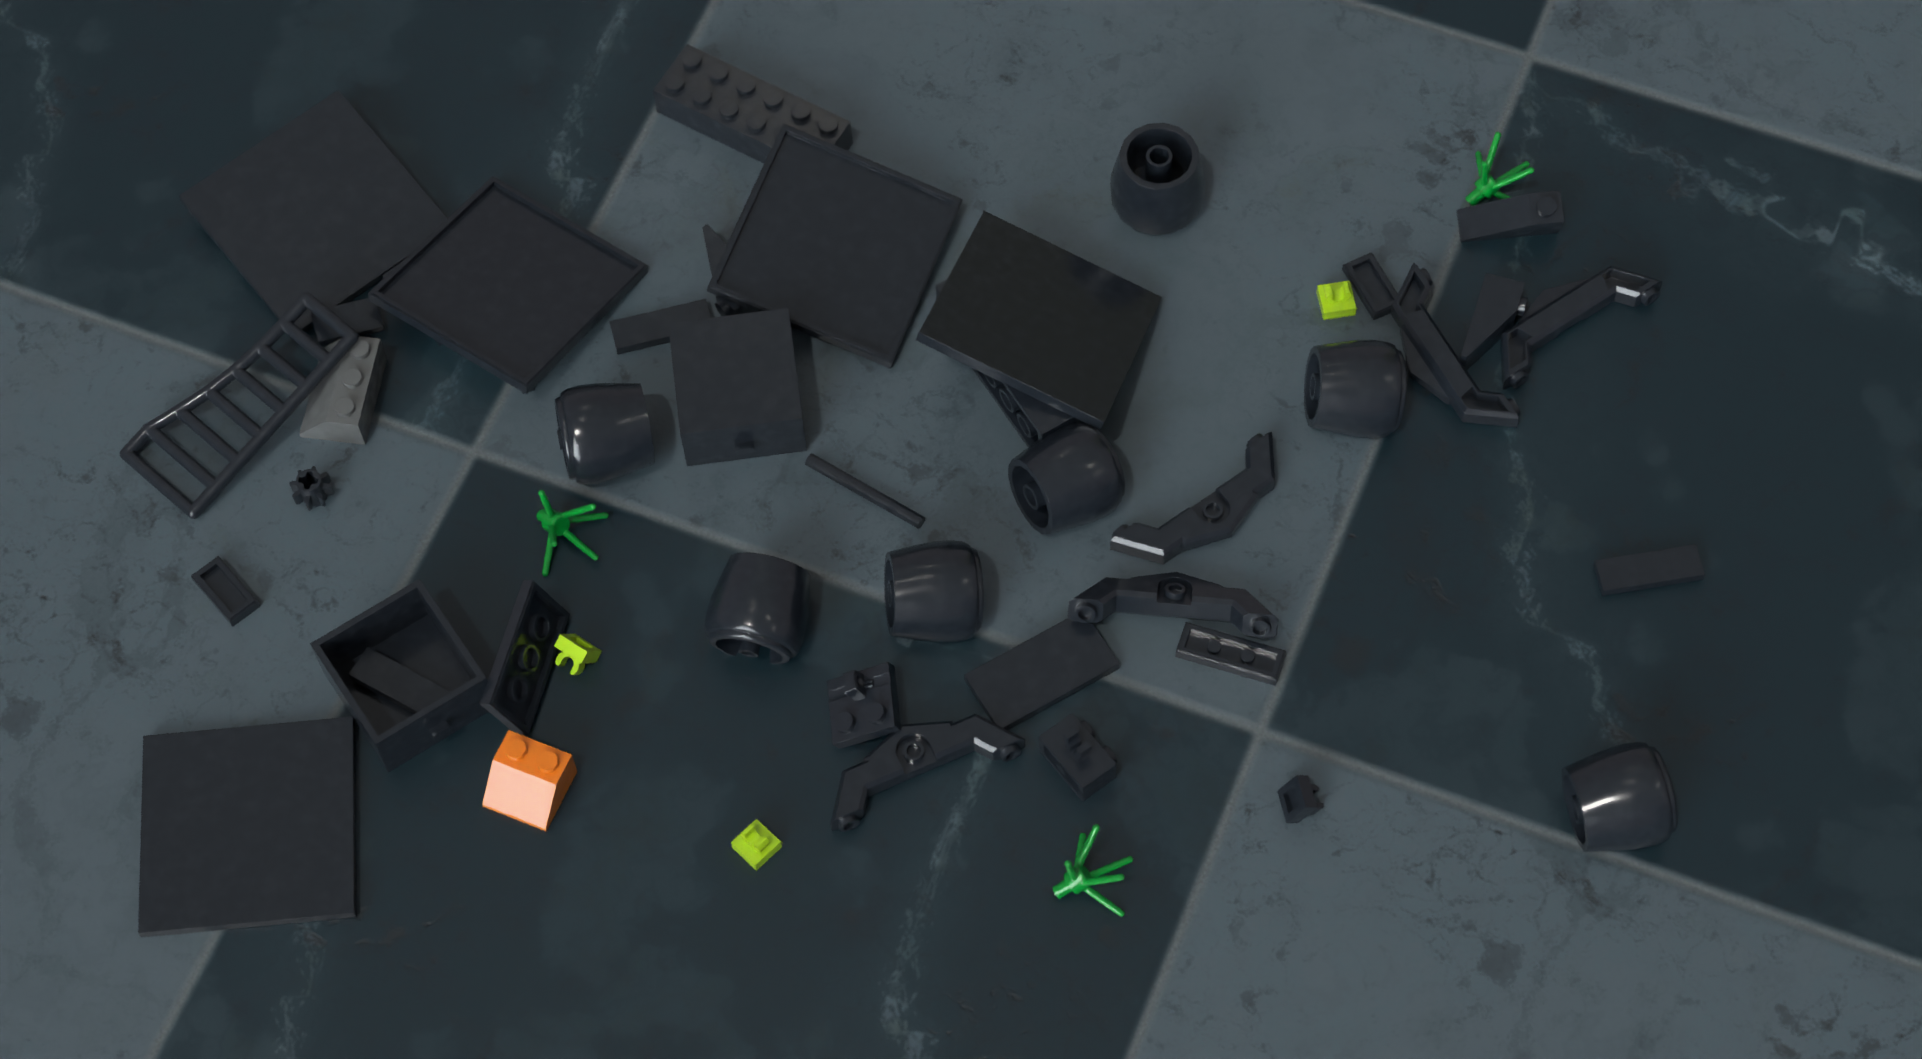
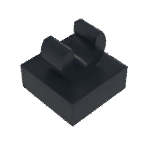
[1277,775,1324,823]

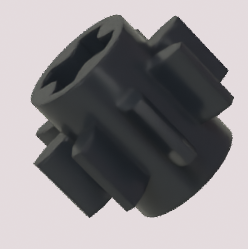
[289,466,334,511]

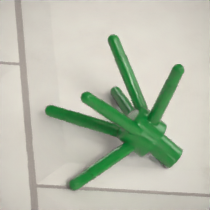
[1465,132,1535,206]
[536,490,609,576]
[1052,824,1133,917]

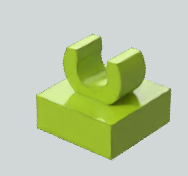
[1316,280,1357,320]
[554,634,602,675]
[731,818,782,871]

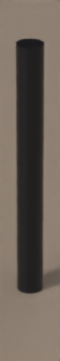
[805,453,925,529]

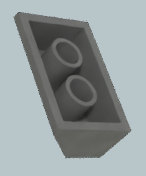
[299,336,387,445]

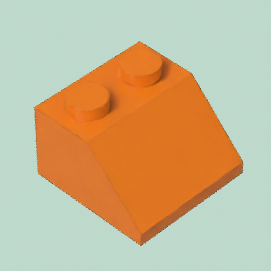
[482,730,577,832]

